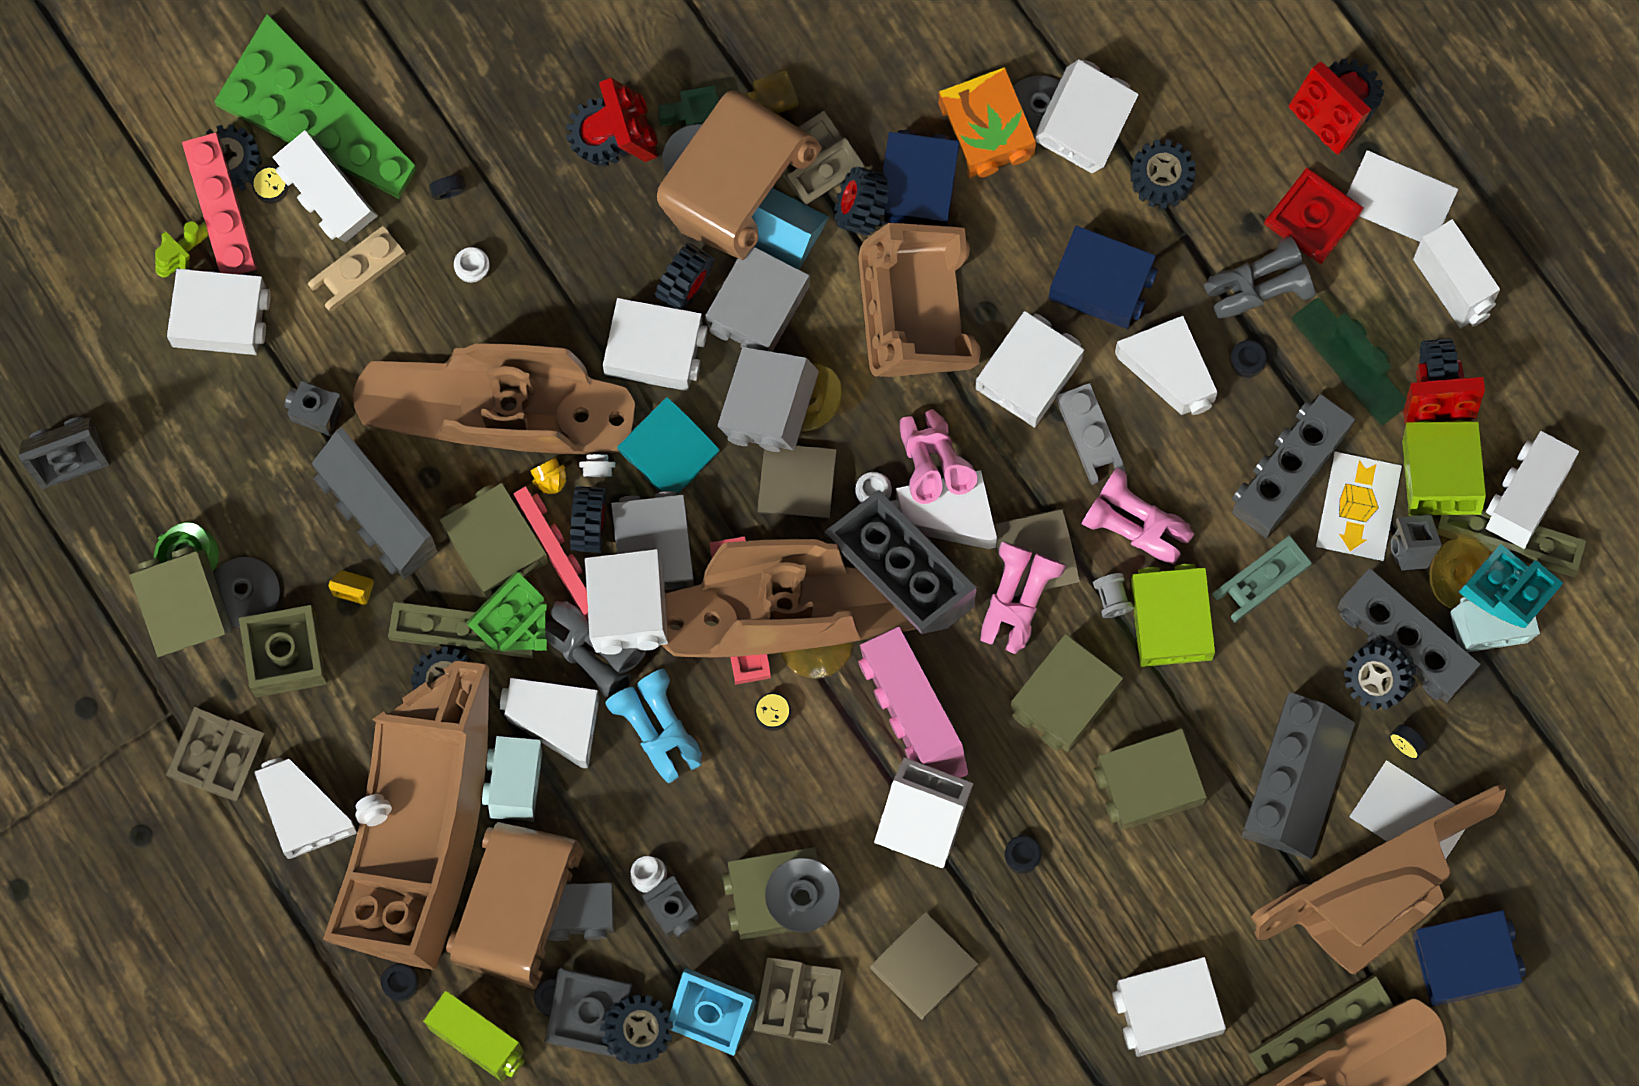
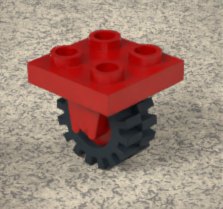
[1288,59,1384,155]
[566,77,658,166]
[1403,338,1485,425]

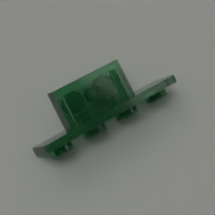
[1292,298,1406,426]

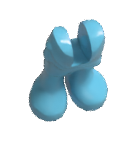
[605,668,702,783]

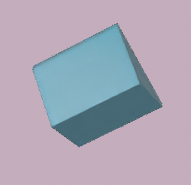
[752,188,829,270]
[668,968,756,1056]

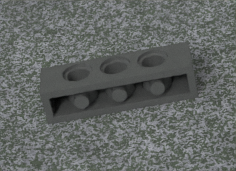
[1232,394,1355,539]
[1337,568,1481,703]

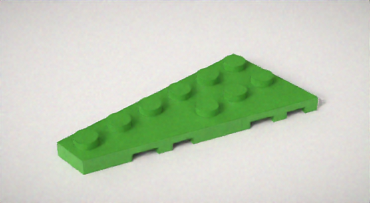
[214,15,416,199]

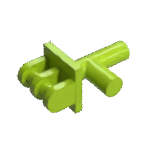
[155,221,209,277]

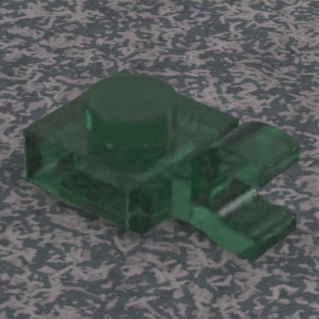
[658,85,718,127]

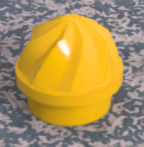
[530,457,566,494]

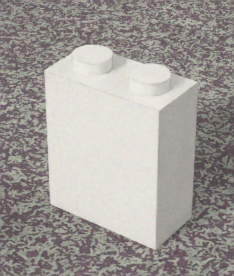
[1034,59,1138,173]
[1413,219,1500,329]
[167,269,271,355]
[603,298,708,391]
[976,311,1084,428]
[585,549,668,655]
[874,758,973,868]
[1112,957,1226,1057]

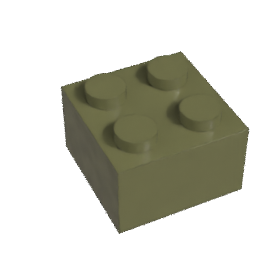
[239,605,327,697]

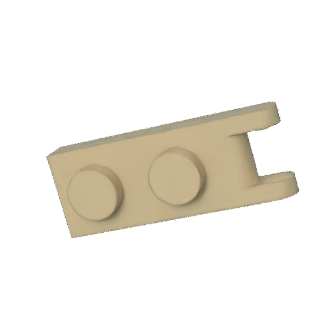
[308,226,406,312]

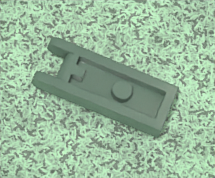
[1212,536,1312,623]

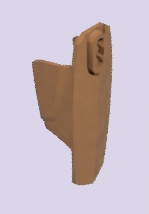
[353,344,635,454]
[662,539,916,657]
[1251,783,1506,975]
[1249,998,1447,1086]

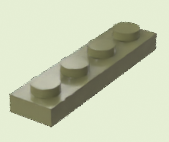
[1437,508,1586,578]
[388,602,534,659]
[1248,975,1393,1077]

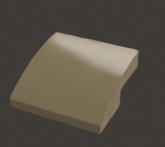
[781,111,865,205]
[757,446,837,520]
[993,508,1080,597]
[165,707,264,801]
[870,912,978,1020]
[754,958,845,1045]

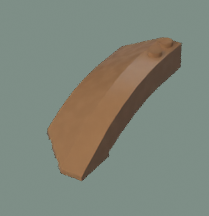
[323,661,489,970]

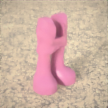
[900,409,977,504]
[1082,467,1194,565]
[980,541,1066,654]

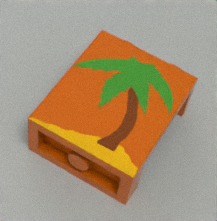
[938,67,1036,178]

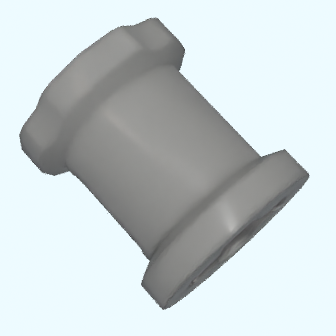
[1093,573,1134,618]

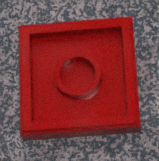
[1264,167,1364,265]

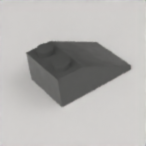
[19,417,110,489]

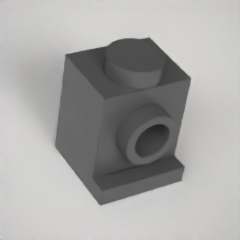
[284,381,344,436]
[1391,515,1442,571]
[642,876,699,938]

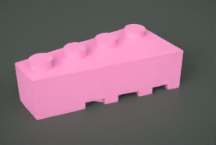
[858,627,968,778]

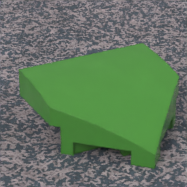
[466,571,547,651]

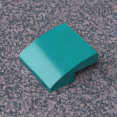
[617,397,720,495]
[1459,544,1563,628]

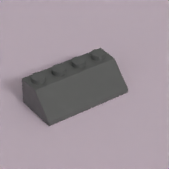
[312,427,438,580]
[824,490,976,634]
[1241,692,1355,860]

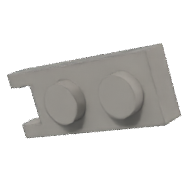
[1056,383,1125,485]

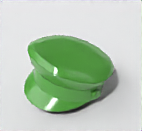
[154,522,219,571]

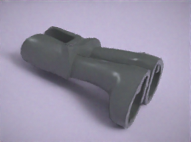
[1203,235,1316,319]
[545,601,647,699]

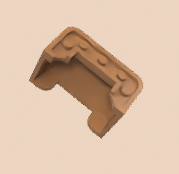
[657,90,822,260]
[859,223,981,377]
[446,822,584,990]

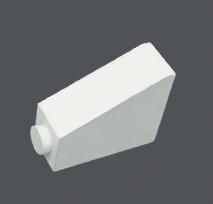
[1115,316,1217,415]
[891,470,997,549]
[500,678,599,768]
[255,758,357,859]

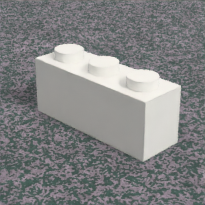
[272,130,378,243]
[1486,431,1579,549]

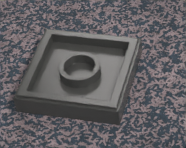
[544,968,632,1058]

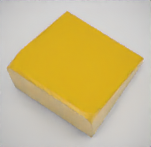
[328,571,374,605]

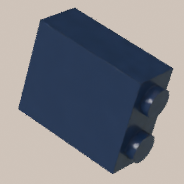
[879,130,959,227]
[1048,225,1159,329]
[1412,910,1525,1007]

